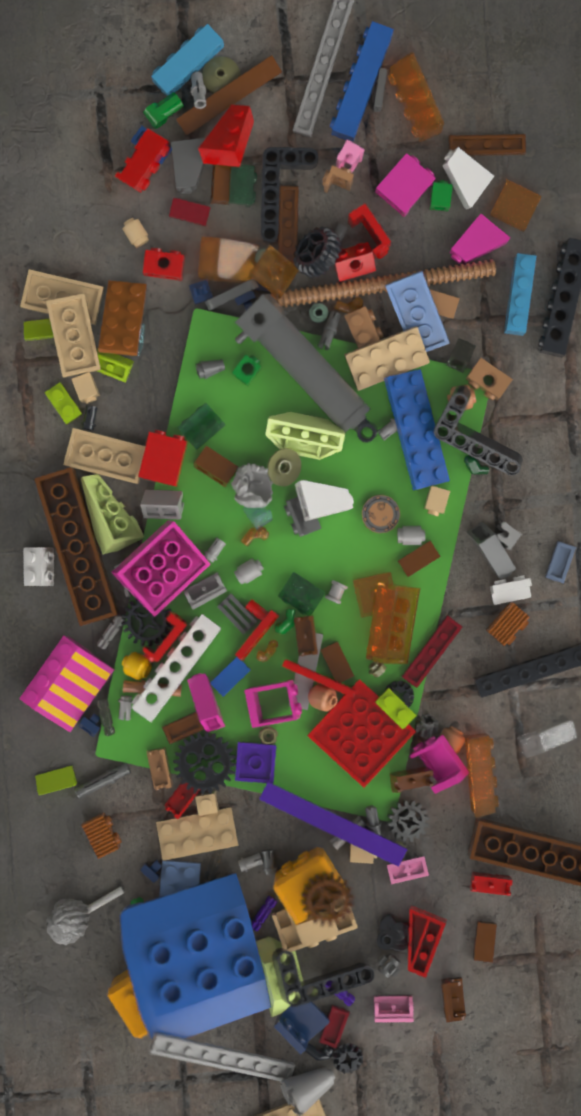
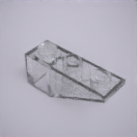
[517,719,578,758]

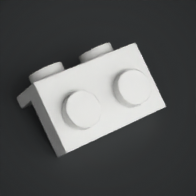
[24,547,54,586]
[490,575,532,605]

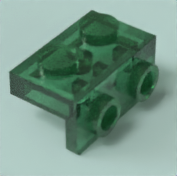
[228,164,257,208]
[178,403,225,450]
[278,572,326,616]

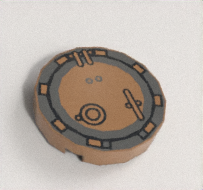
[362,495,400,533]

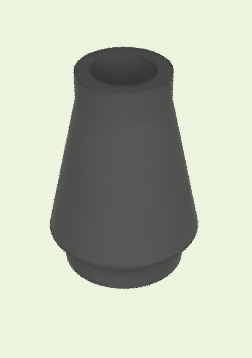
[195,359,225,379]

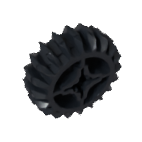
[293,226,342,278]
[121,599,173,647]

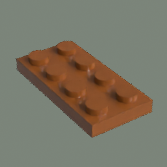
[98,280,147,356]

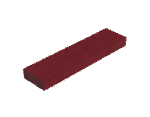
[401,615,463,688]

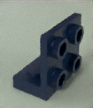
[274,1002,330,1055]

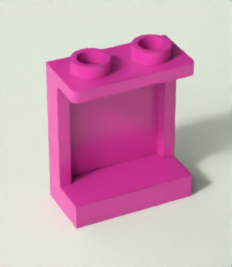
[375,153,436,217]
[409,735,469,794]

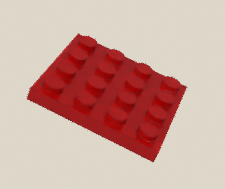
[307,679,416,788]

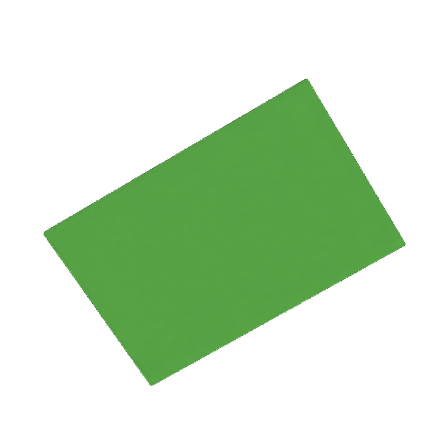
[95,309,492,822]

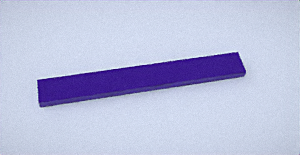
[259,781,407,867]

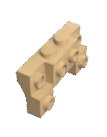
[272,896,358,954]

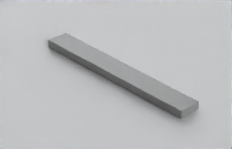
[293,0,354,138]
[148,1032,295,1081]

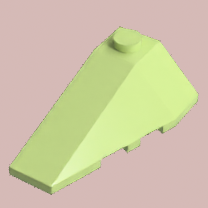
[81,474,144,554]

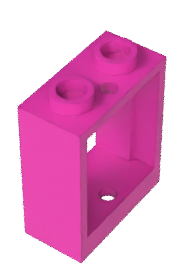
[244,680,302,728]

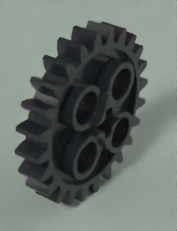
[173,732,236,795]

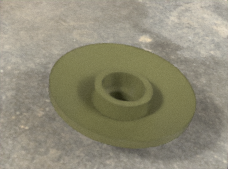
[202,56,240,94]
[267,448,301,486]

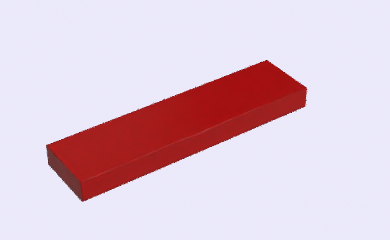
[282,659,356,698]

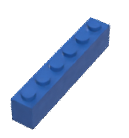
[329,21,394,143]

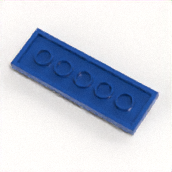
[384,369,450,490]

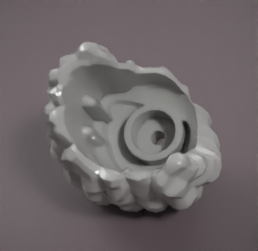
[231,463,273,508]
[46,898,90,945]

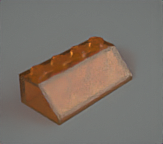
[388,52,444,143]
[366,583,420,664]
[464,733,499,817]

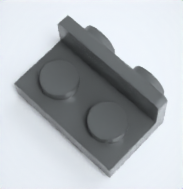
[284,497,322,537]

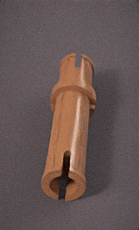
[123,680,182,697]

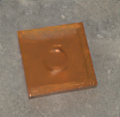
[490,179,542,232]
[249,245,299,299]
[353,572,399,618]

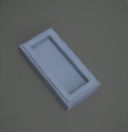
[545,541,576,583]

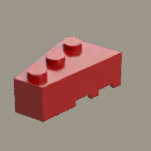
[198,104,254,167]
[115,128,170,193]
[408,905,447,978]

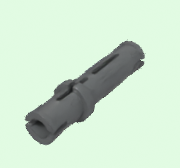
[74,762,131,799]

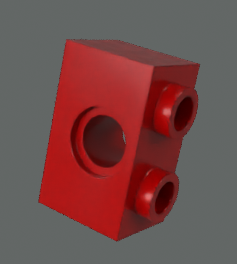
[334,242,376,282]
[143,248,185,281]

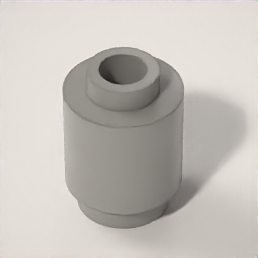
[397,526,425,545]
[234,558,264,584]

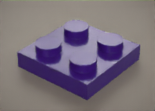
[235,742,276,783]

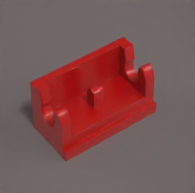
[164,783,200,819]
[470,872,513,896]

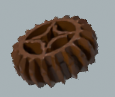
[301,872,354,927]

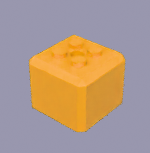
[274,847,343,924]
[108,969,148,1039]

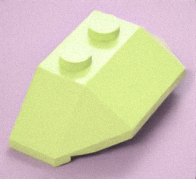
[266,412,345,460]
[256,936,303,1017]

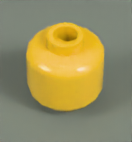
[122,652,152,680]

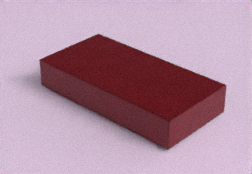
[169,197,211,227]
[319,1005,350,1049]

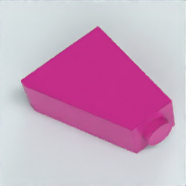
[450,214,510,265]
[187,673,225,733]

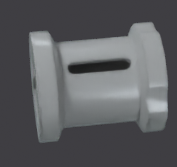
[325,580,348,604]

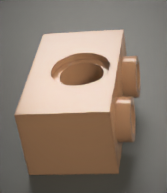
[466,358,513,401]

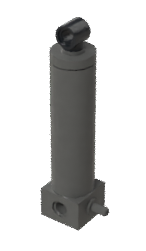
[235,294,378,443]

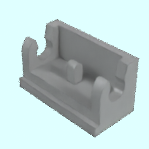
[140,490,184,520]
[497,522,522,550]
[184,572,228,609]

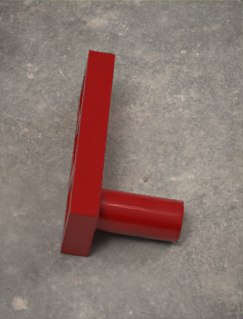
[235,599,279,661]

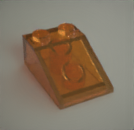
[198,236,260,283]

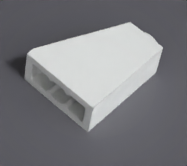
[442,147,494,209]
[295,480,354,521]

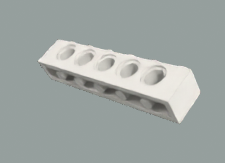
[132,614,221,723]

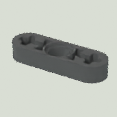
[205,278,259,311]

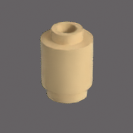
[122,218,149,248]

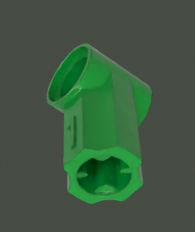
[143,92,184,129]

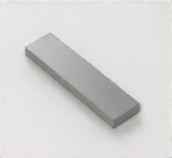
[289,633,323,710]

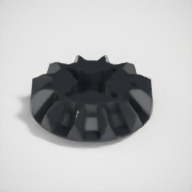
[384,681,414,708]
[333,1043,363,1074]

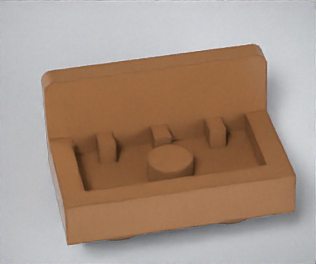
[322,165,354,193]
[345,306,384,348]

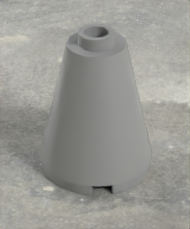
[280,1067,335,1116]

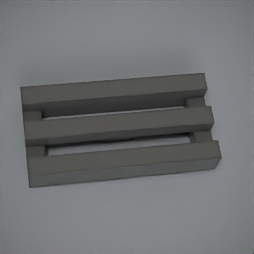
[374,68,387,112]
[217,594,257,635]

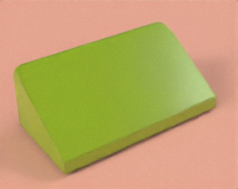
[24,319,54,341]
[97,349,134,383]
[35,766,77,796]

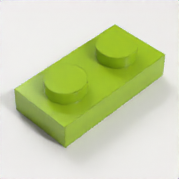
[45,382,82,425]
[375,688,417,729]

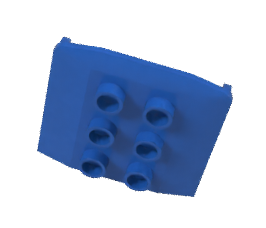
[120,873,271,1040]

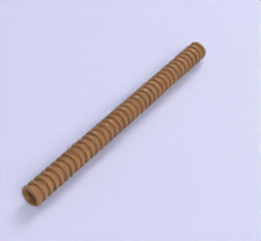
[270,259,496,308]

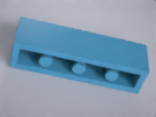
[151,24,224,96]
[504,253,537,336]

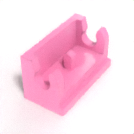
[336,140,364,173]
[387,857,429,884]
[374,996,414,1022]

